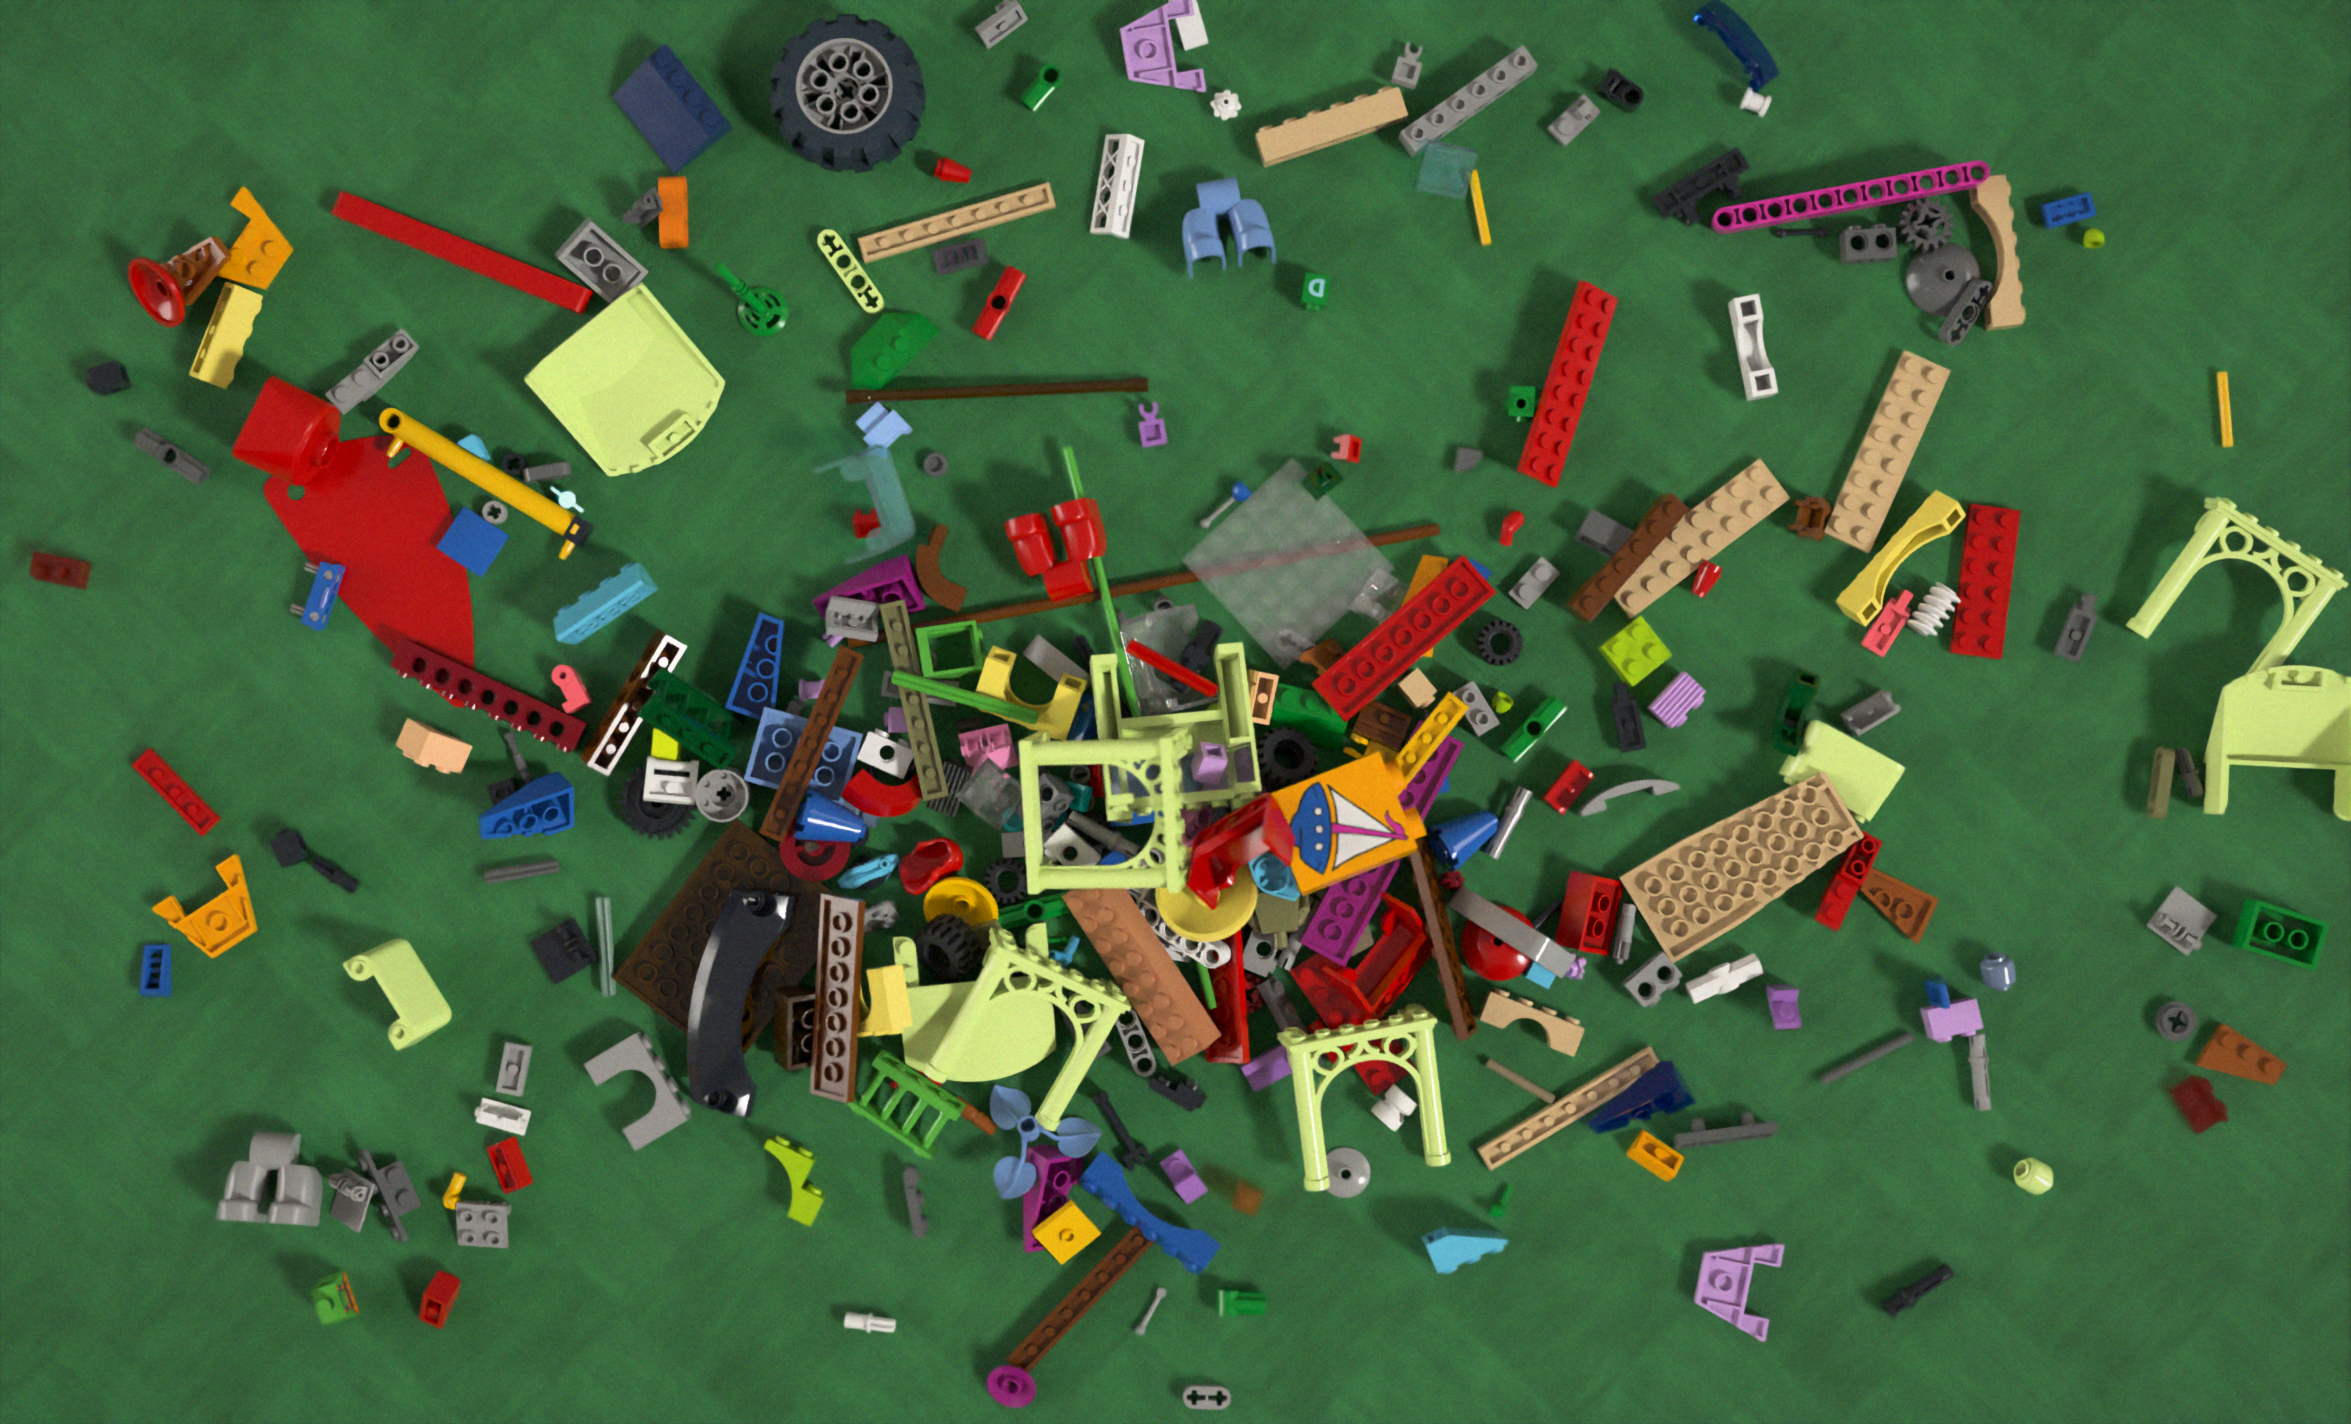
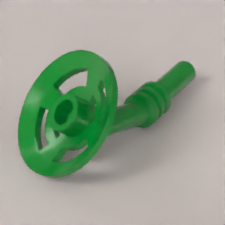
[714,261,788,337]

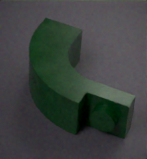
[1770,666,1820,757]

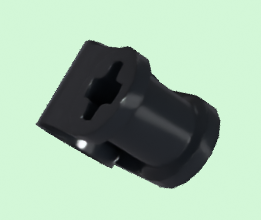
[1594,68,1644,113]

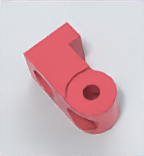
[552,665,594,714]

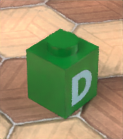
[1300,272,1331,312]

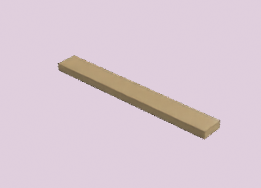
[857,182,1056,264]
[1477,1046,1663,1171]

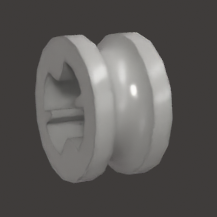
[482,501,508,524]

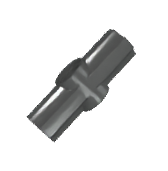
[133,427,211,486]

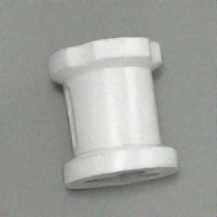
[1739,87,1772,118]

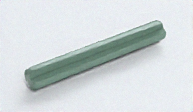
[595,897,616,997]

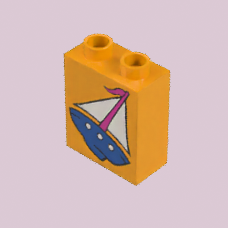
[1271,752,1426,896]

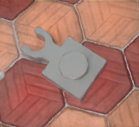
[1390,42,1423,90]

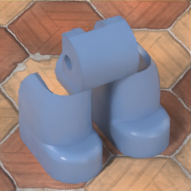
[1182,176,1276,279]

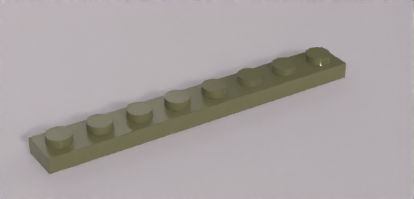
[880,600,949,802]

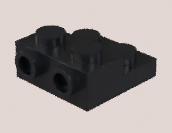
[1148,1073,1206,1113]

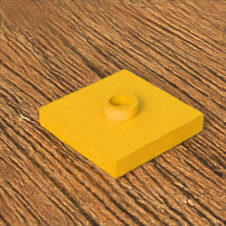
[1032,1199,1101,1265]

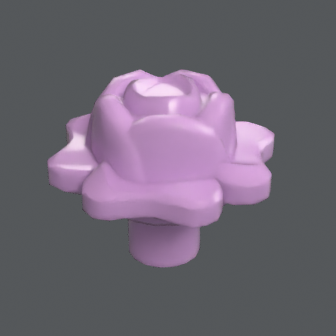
[1565,952,1586,980]

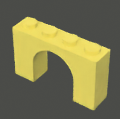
[975,645,1088,741]
[858,964,913,1037]

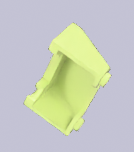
[1778,720,1905,824]
[343,938,452,1051]

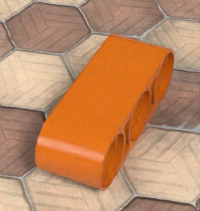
[658,176,688,249]

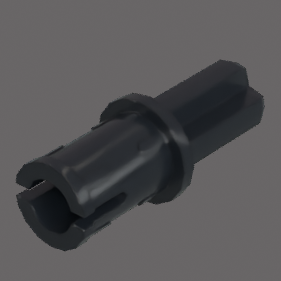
[312,856,361,895]

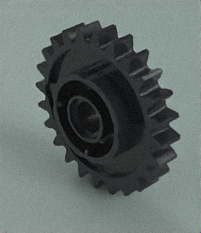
[618,762,699,841]

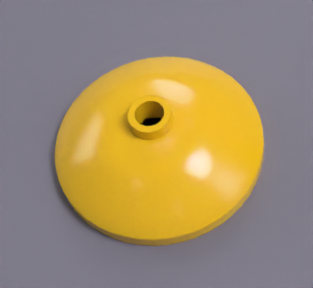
[923,877,998,926]

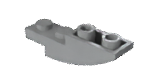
[325,328,420,415]

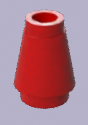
[934,157,972,184]
[1690,560,1723,598]

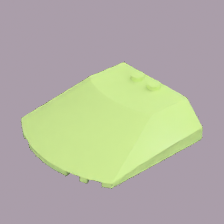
[524,282,725,477]

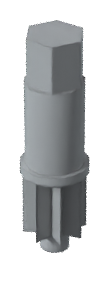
[1613,903,1636,964]

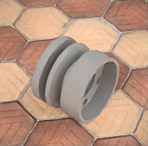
[695,766,752,822]

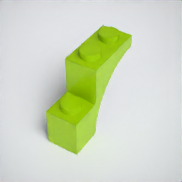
[764,1135,826,1227]

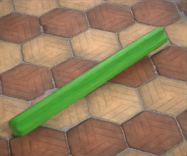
[891,670,1039,724]

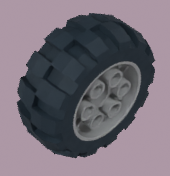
[769,14,926,174]

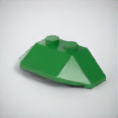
[851,313,940,390]

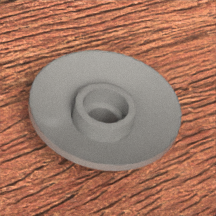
[1326,1147,1370,1198]

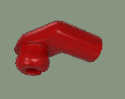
[1499,510,1524,546]

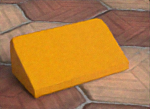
[1626,1129,1685,1182]

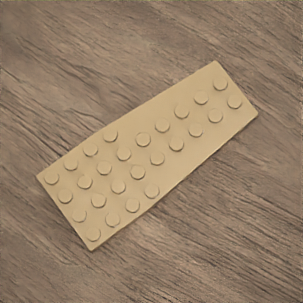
[1619,772,1864,963]

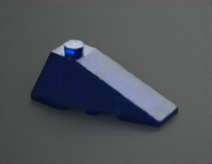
[1588,1060,1697,1135]

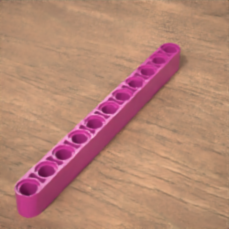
[1711,161,1990,234]

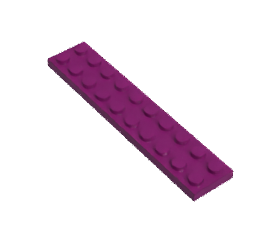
[1300,720,1464,967]

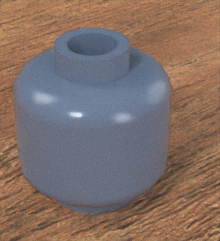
[1980,952,2017,991]

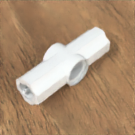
[1684,953,1763,1004]

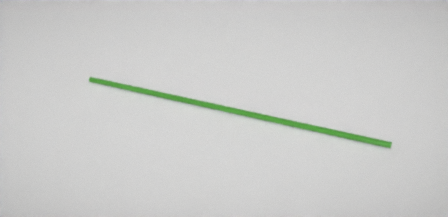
[1062,447,1217,1009]

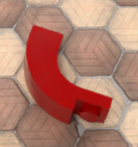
[841,769,922,817]

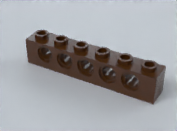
[580,629,687,776]

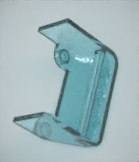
[813,444,916,565]

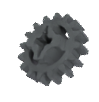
[1897,197,1955,253]

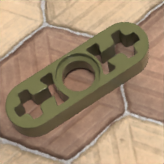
[2147,746,2175,820]

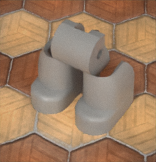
[216,1131,323,1227]

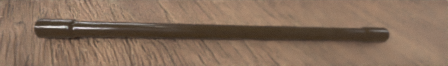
[846,377,1148,405]

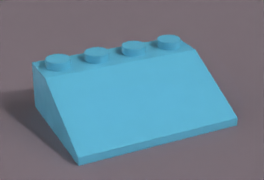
[553,562,658,645]

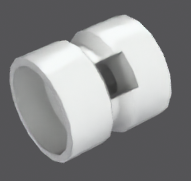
[1371,1084,1418,1132]

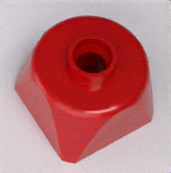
[232,376,341,486]

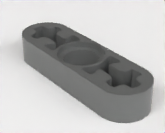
[1939,278,1993,346]

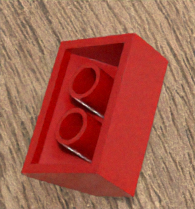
[1555,870,1624,956]

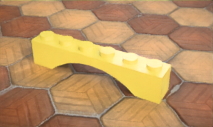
[1836,490,1966,627]

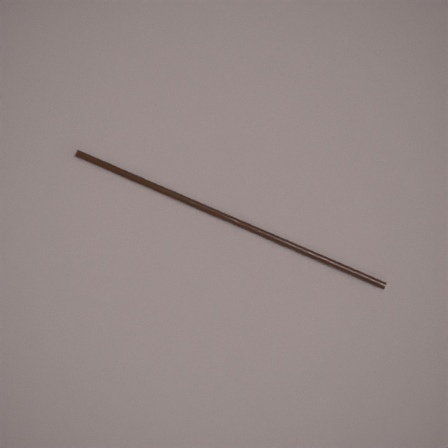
[847,522,1440,649]

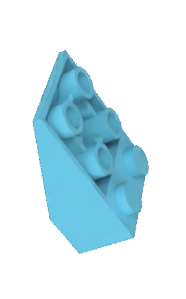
[1422,1227,1508,1274]

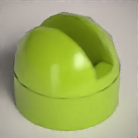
[2083,228,2105,248]
[1491,691,1514,713]

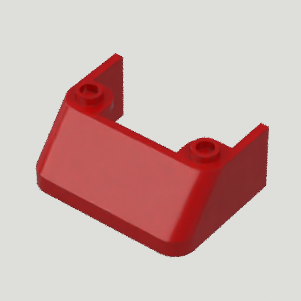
[1185,792,1295,910]
[1322,892,1434,1019]

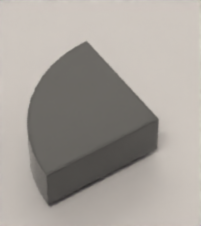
[1454,447,1483,473]

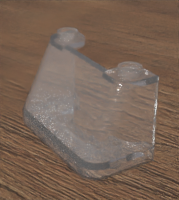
[1120,603,1219,717]

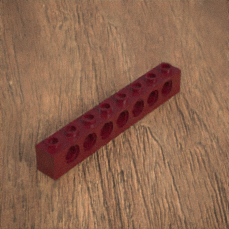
[390,638,591,753]

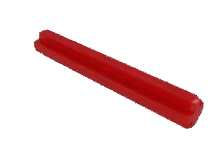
[1126,640,1218,697]

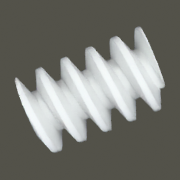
[1906,582,1961,637]

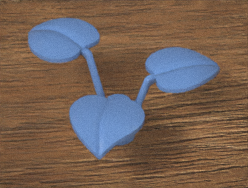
[990,1085,1101,1199]

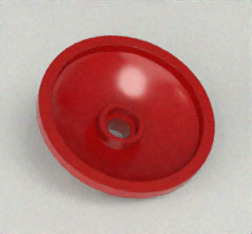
[128,257,185,328]
[1461,905,1534,981]

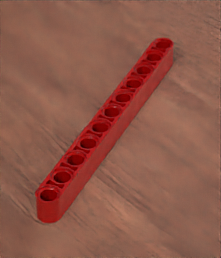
[331,191,593,315]

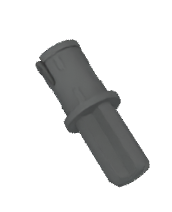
[2175,747,2205,798]

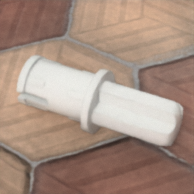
[844,1311,896,1333]

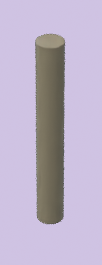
[1485,1058,1555,1104]

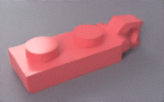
[1860,590,1913,658]

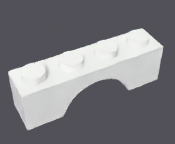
[1728,294,1778,401]

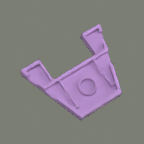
[1120,0,1206,92]
[1694,1243,1785,1342]

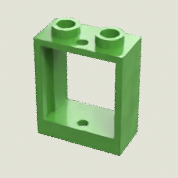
[914,620,986,681]

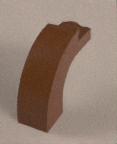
[916,523,968,613]

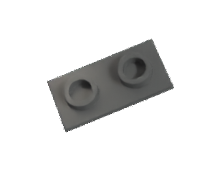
[622,187,663,229]

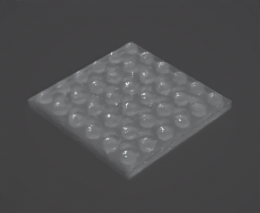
[1181,457,1395,671]

